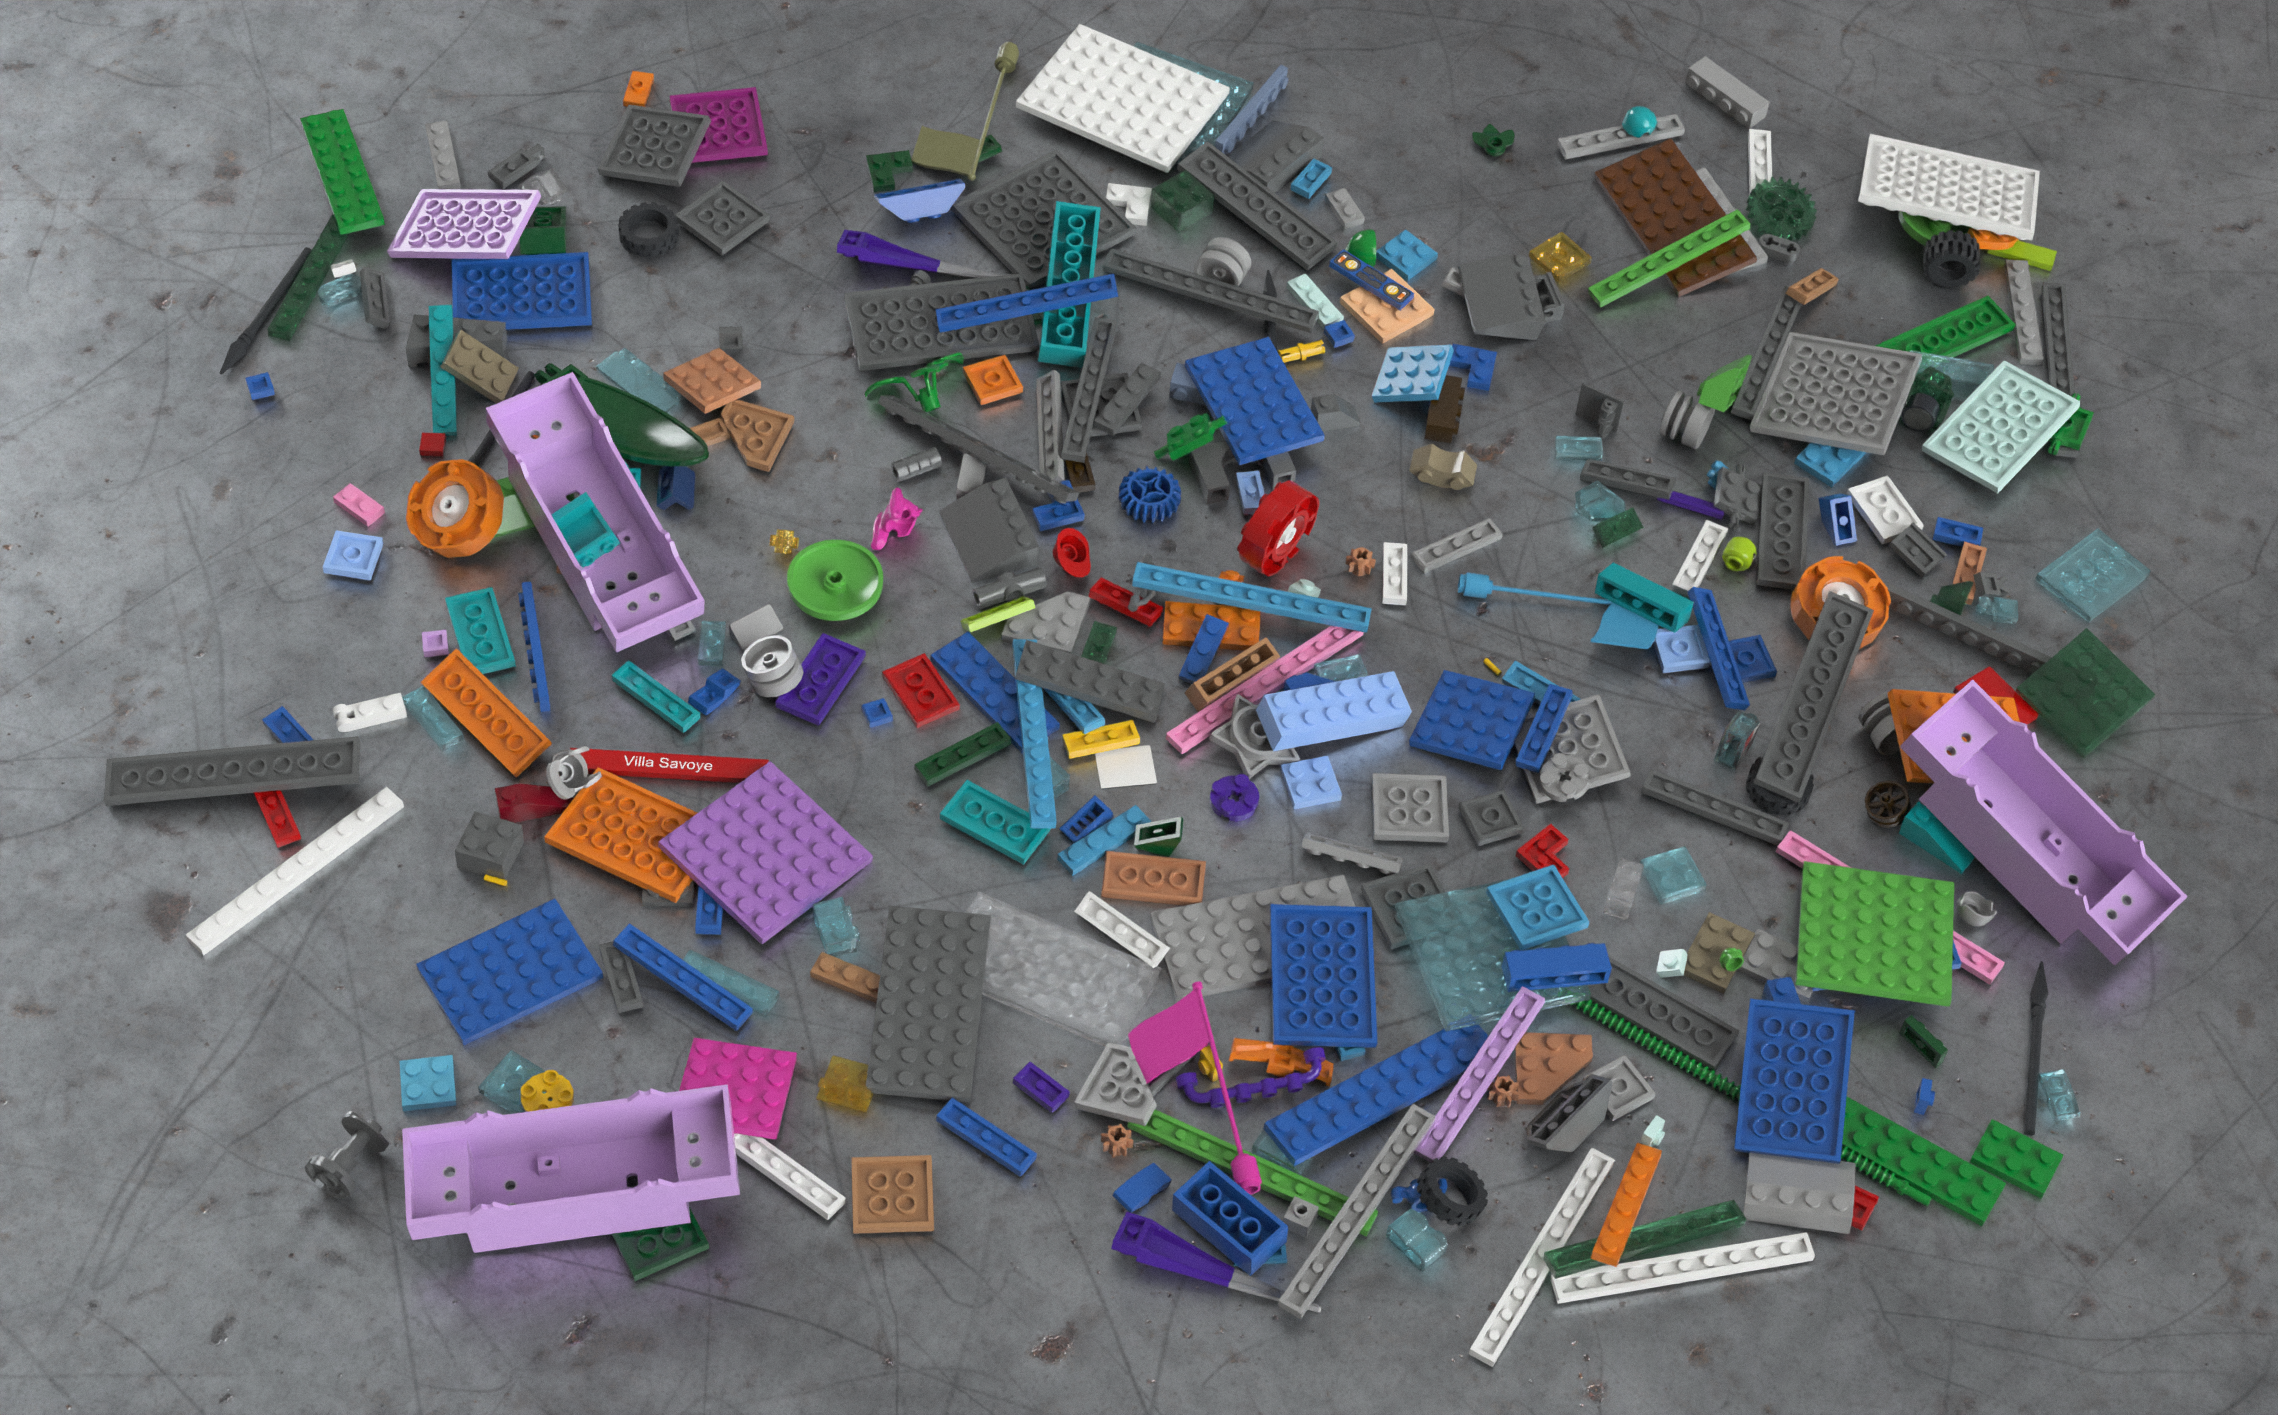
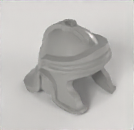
[545,746,602,799]

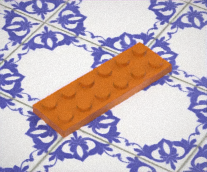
[421,648,552,778]

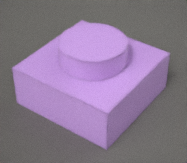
[422,630,449,657]

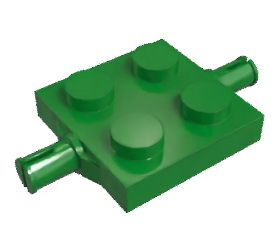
[2048,393,2094,455]
[1154,413,1227,461]

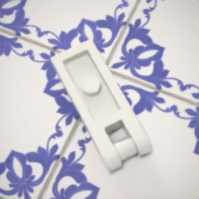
[333,692,407,732]

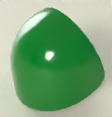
[1345,229,1376,267]

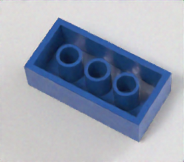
[1172,1161,1288,1276]

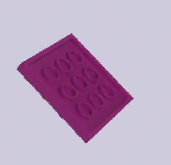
[669,87,768,163]

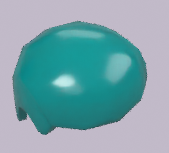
[1622,106,1657,138]

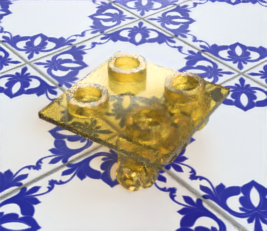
[816,1055,874,1113]

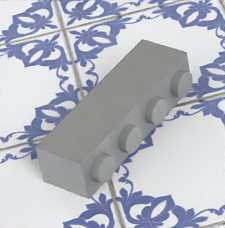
[1685,56,1769,129]

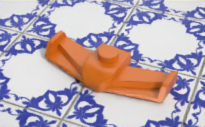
[1229,1038,1334,1087]

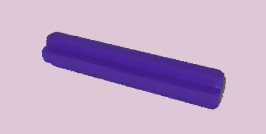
[1658,491,1725,519]

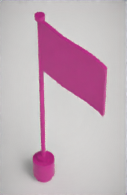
[1128,981,1262,1195]

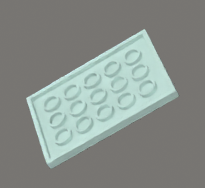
[1922,361,2080,493]

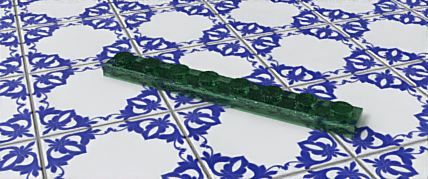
[267,213,350,341]
[1543,1199,1746,1279]

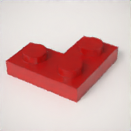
[1515,824,1570,878]

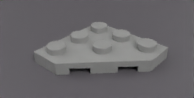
[1001,592,1090,654]
[1074,1042,1157,1126]

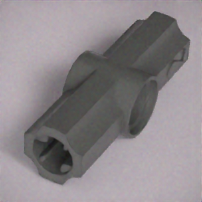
[973,567,1047,609]

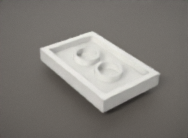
[1847,475,1924,545]

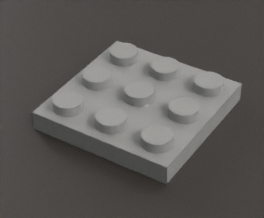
[1372,773,1449,842]

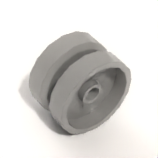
[1194,237,1251,287]
[741,635,804,697]

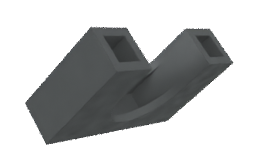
[1189,441,1296,505]

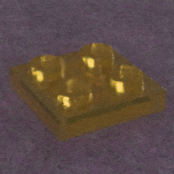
[1529,232,1592,283]

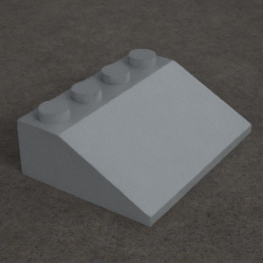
[1743,1152,1856,1234]

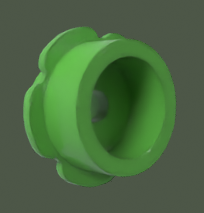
[1719,948,1744,971]

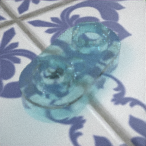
[318,274,362,306]

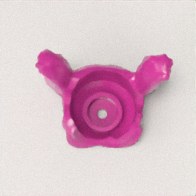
[871,487,923,550]

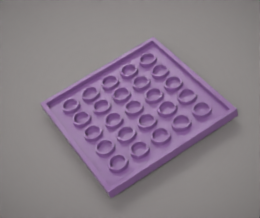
[658,761,873,944]

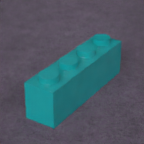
[1595,562,1694,633]

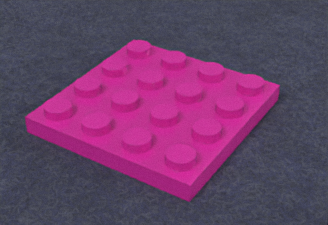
[679,1038,797,1139]

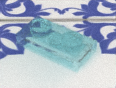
[1555,436,1603,461]
[698,621,726,666]
[1314,654,1368,682]

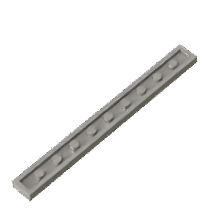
[1278,1104,1436,1319]

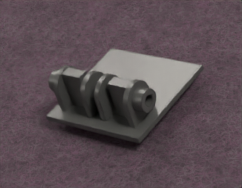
[1575,383,1624,437]

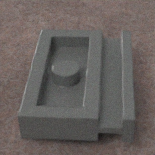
[1888,522,1947,578]

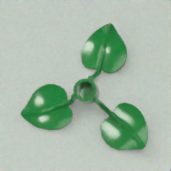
[864,352,964,412]

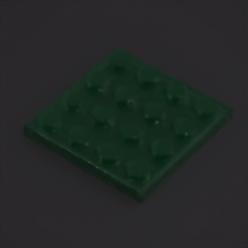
[2016,628,2156,758]

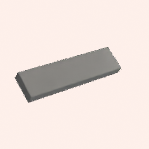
[1411,518,1502,574]

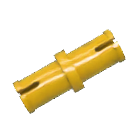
[1278,339,1325,363]

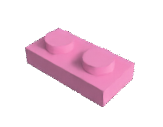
[333,483,385,527]

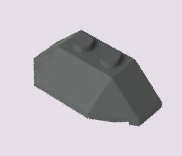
[1527,1074,1613,1152]

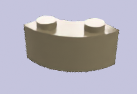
[1409,443,1477,490]

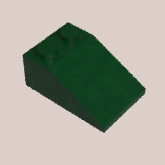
[520,206,567,255]

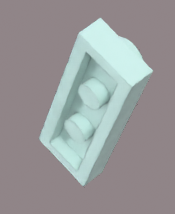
[1286,274,1344,330]

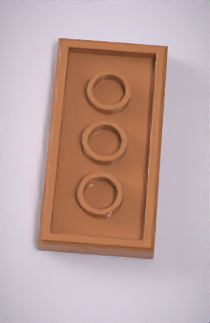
[1101,851,1206,906]

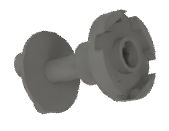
[305,1111,389,1199]

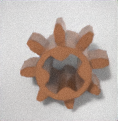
[1345,547,1376,577]
[1487,1075,1519,1108]
[1101,1124,1134,1158]

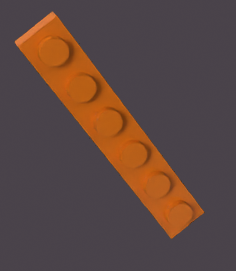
[1591,1143,1662,1267]

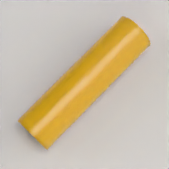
[1483,658,1502,676]
[484,874,507,887]

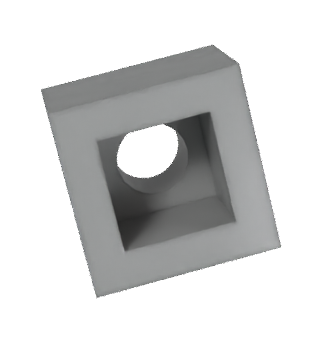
[1283,1196,1319,1238]

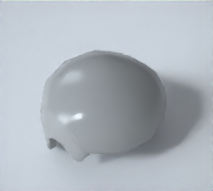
[1957,891,1997,926]

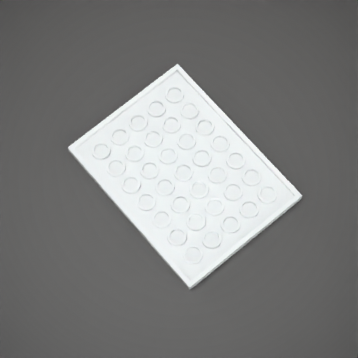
[1016,24,1230,173]
[1858,134,2040,240]

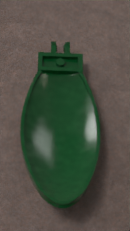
[534,363,709,466]

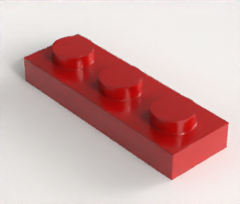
[1088,577,1163,627]
[253,790,301,848]

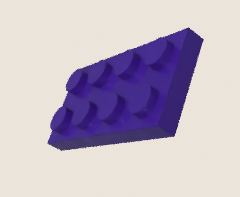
[776,633,866,726]

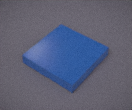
[1729,635,1778,683]

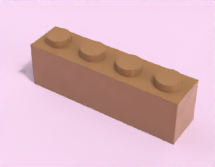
[1185,637,1280,712]

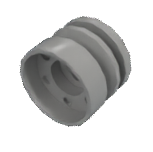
[1660,391,1715,449]
[1858,692,1900,755]

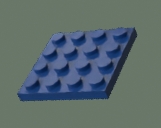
[1409,670,1535,770]

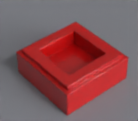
[419,432,446,457]

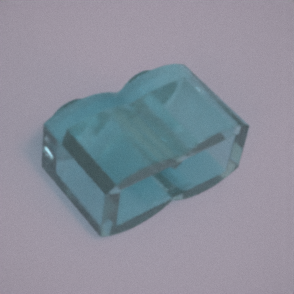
[1386,1208,1448,1272]

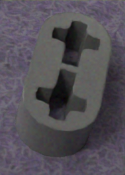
[1759,234,1800,263]

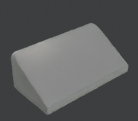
[956,453,987,499]
[729,604,783,651]

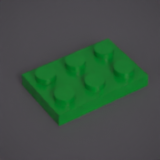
[1970,1119,2064,1199]

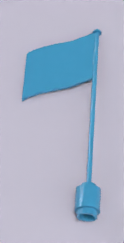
[1457,572,1659,649]

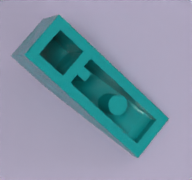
[1899,802,1975,874]

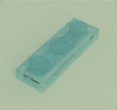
[402,686,464,751]

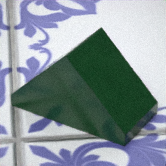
[1134,816,1184,857]

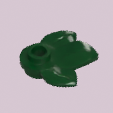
[1472,124,1515,156]

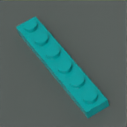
[429,305,457,436]

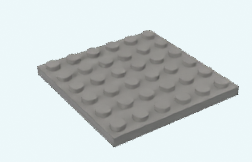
[1750,332,1922,455]

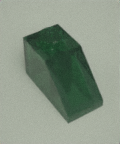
[1930,581,1974,615]

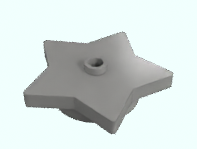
[1209,694,1300,779]

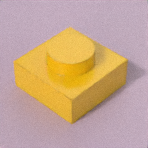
[1198,1045,1223,1082]

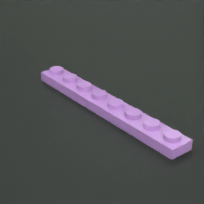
[1414,986,1545,1163]

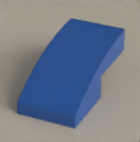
[688,668,741,715]
[1112,1163,1172,1213]

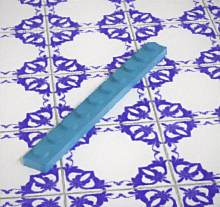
[1132,562,1372,633]
[1012,639,1057,828]

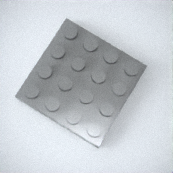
[1514,695,1630,804]

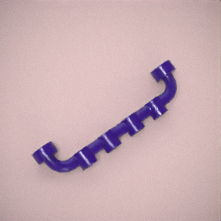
[1176,1047,1326,1108]

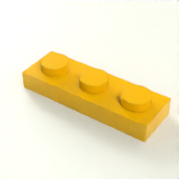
[1062,720,1140,759]

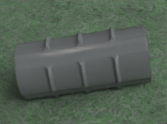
[891,447,942,482]

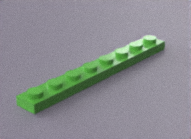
[1588,209,1750,308]

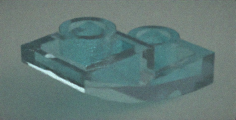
[2039,1069,2080,1121]

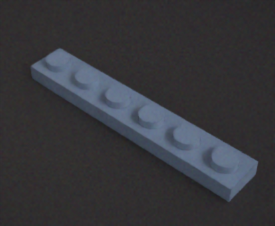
[1215,65,1289,155]

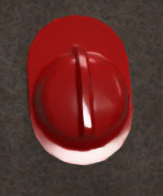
[1052,528,1091,578]

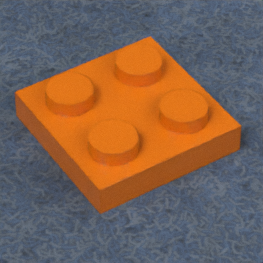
[963,355,1023,405]

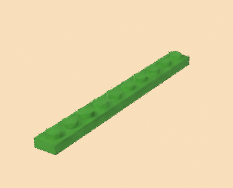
[1127,1110,1378,1237]

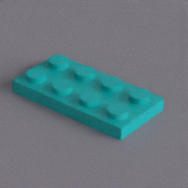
[445,587,516,674]
[940,780,1051,865]

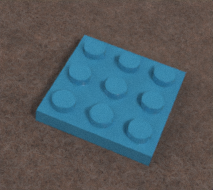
[1372,344,1454,403]
[1486,865,1589,951]

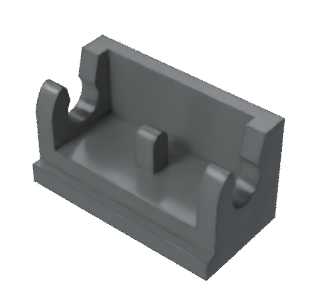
[1534,272,1565,322]

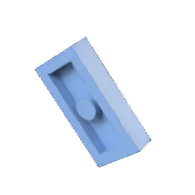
[1236,471,1264,515]

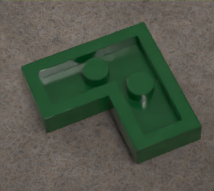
[866,150,913,193]

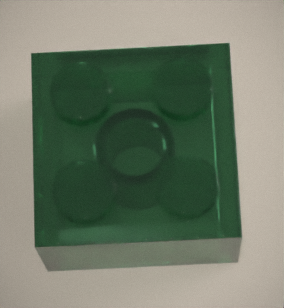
[1151,170,1214,233]

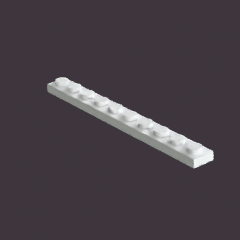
[186,787,404,956]
[1469,1148,1615,1367]
[1550,1232,1815,1304]

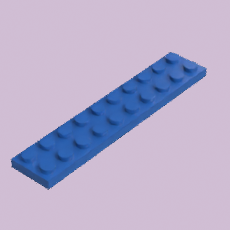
[1263,1015,1489,1166]

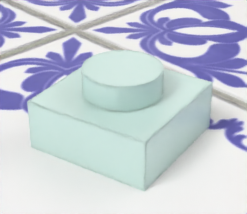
[1656,949,1688,978]
[1640,1115,1665,1147]

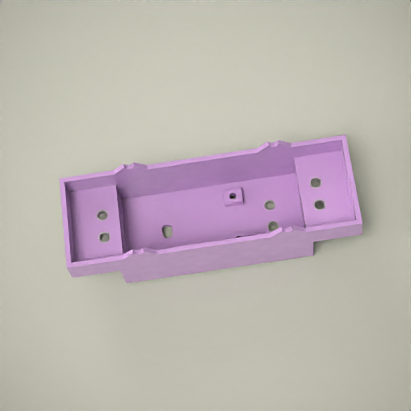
[486,372,705,653]
[1900,680,2188,966]
[402,1085,740,1253]

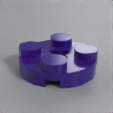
[1210,774,1260,822]

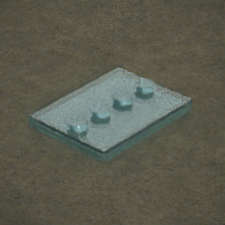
[2035,528,2151,623]

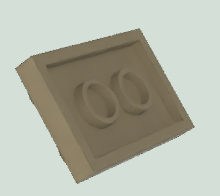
[441,330,519,404]
[1684,912,1755,994]

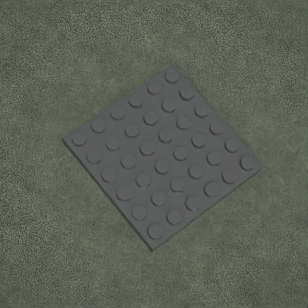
[951,149,1137,290]

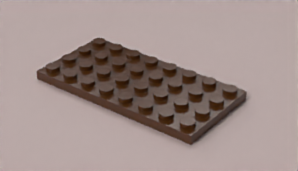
[1594,138,1757,297]

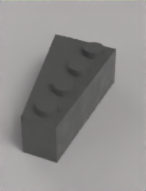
[406,314,508,367]

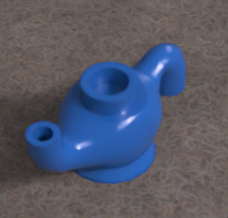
[1391,1178,1447,1212]

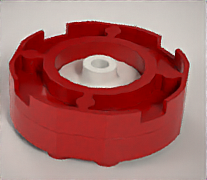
[1237,480,1319,577]

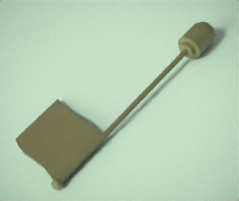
[911,42,1019,181]

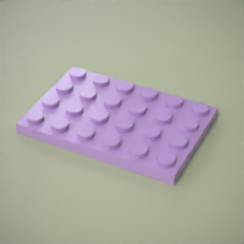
[387,189,541,259]

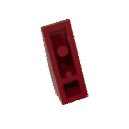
[495,783,573,823]

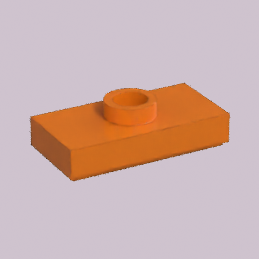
[623,71,654,107]

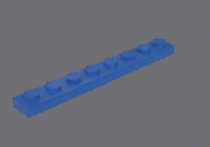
[936,274,1119,333]

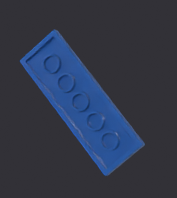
[930,631,1060,753]

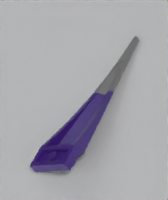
[837,229,1002,278]
[1111,1212,1322,1313]

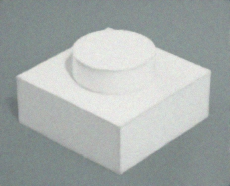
[330,259,356,279]

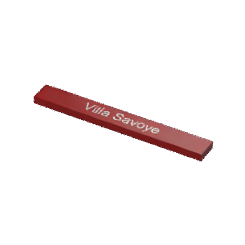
[570,748,769,783]

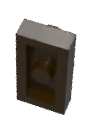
[1064,453,1096,493]

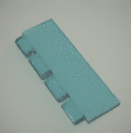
[596,348,683,413]

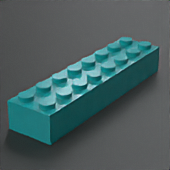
[1038,201,1101,368]

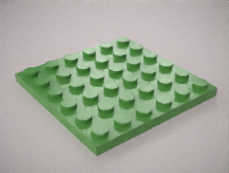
[1796,861,1954,1007]

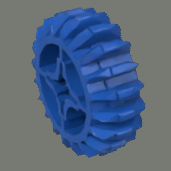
[1118,466,1181,524]

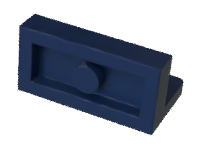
[657,466,695,510]

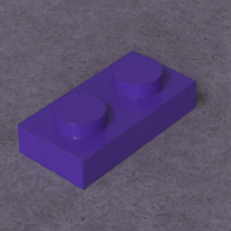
[1013,1062,1070,1113]

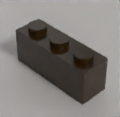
[1424,375,1465,444]

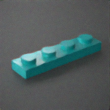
[612,660,700,733]

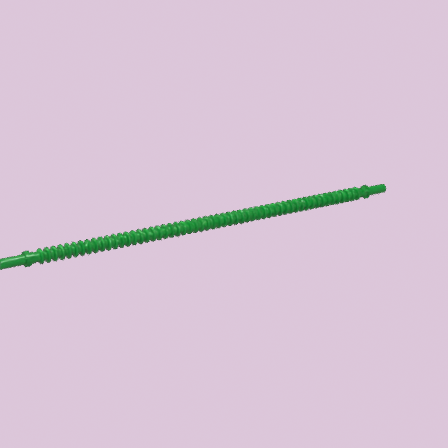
[1497,952,1932,1207]

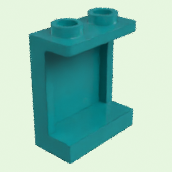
[551,492,620,568]

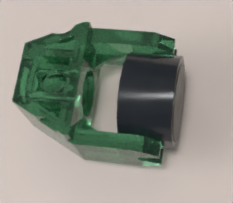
[1901,366,1954,431]

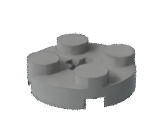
[1540,753,1589,802]

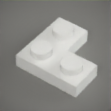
[1106,183,1152,226]

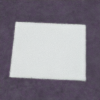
[1095,745,1157,788]

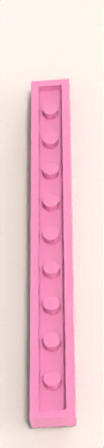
[1166,626,1364,755]
[1776,830,2005,985]

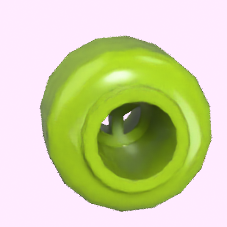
[1722,537,1757,571]

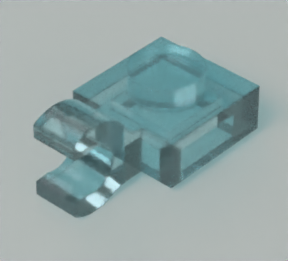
[1976,597,2018,625]

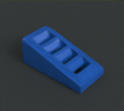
[1059,795,1114,843]

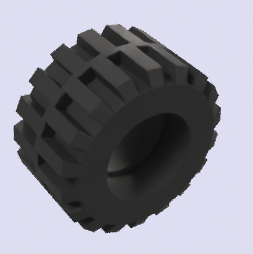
[1923,230,1980,288]

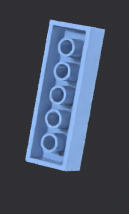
[1256,671,1412,751]

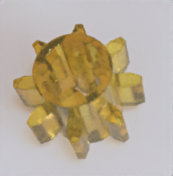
[769,529,799,555]

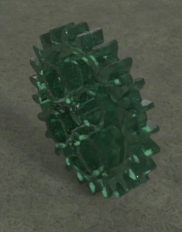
[1746,177,1817,241]

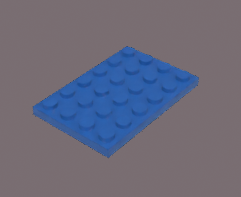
[452,252,592,330]
[1185,337,1325,465]
[416,899,604,1046]
[1270,904,1378,1048]
[1734,999,1855,1164]

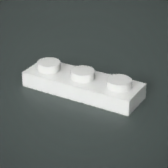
[1382,542,1407,605]

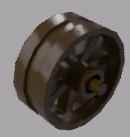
[1864,780,1912,828]

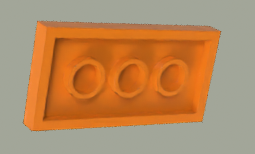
[1162,601,1260,651]

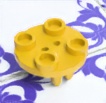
[521,1070,574,1112]

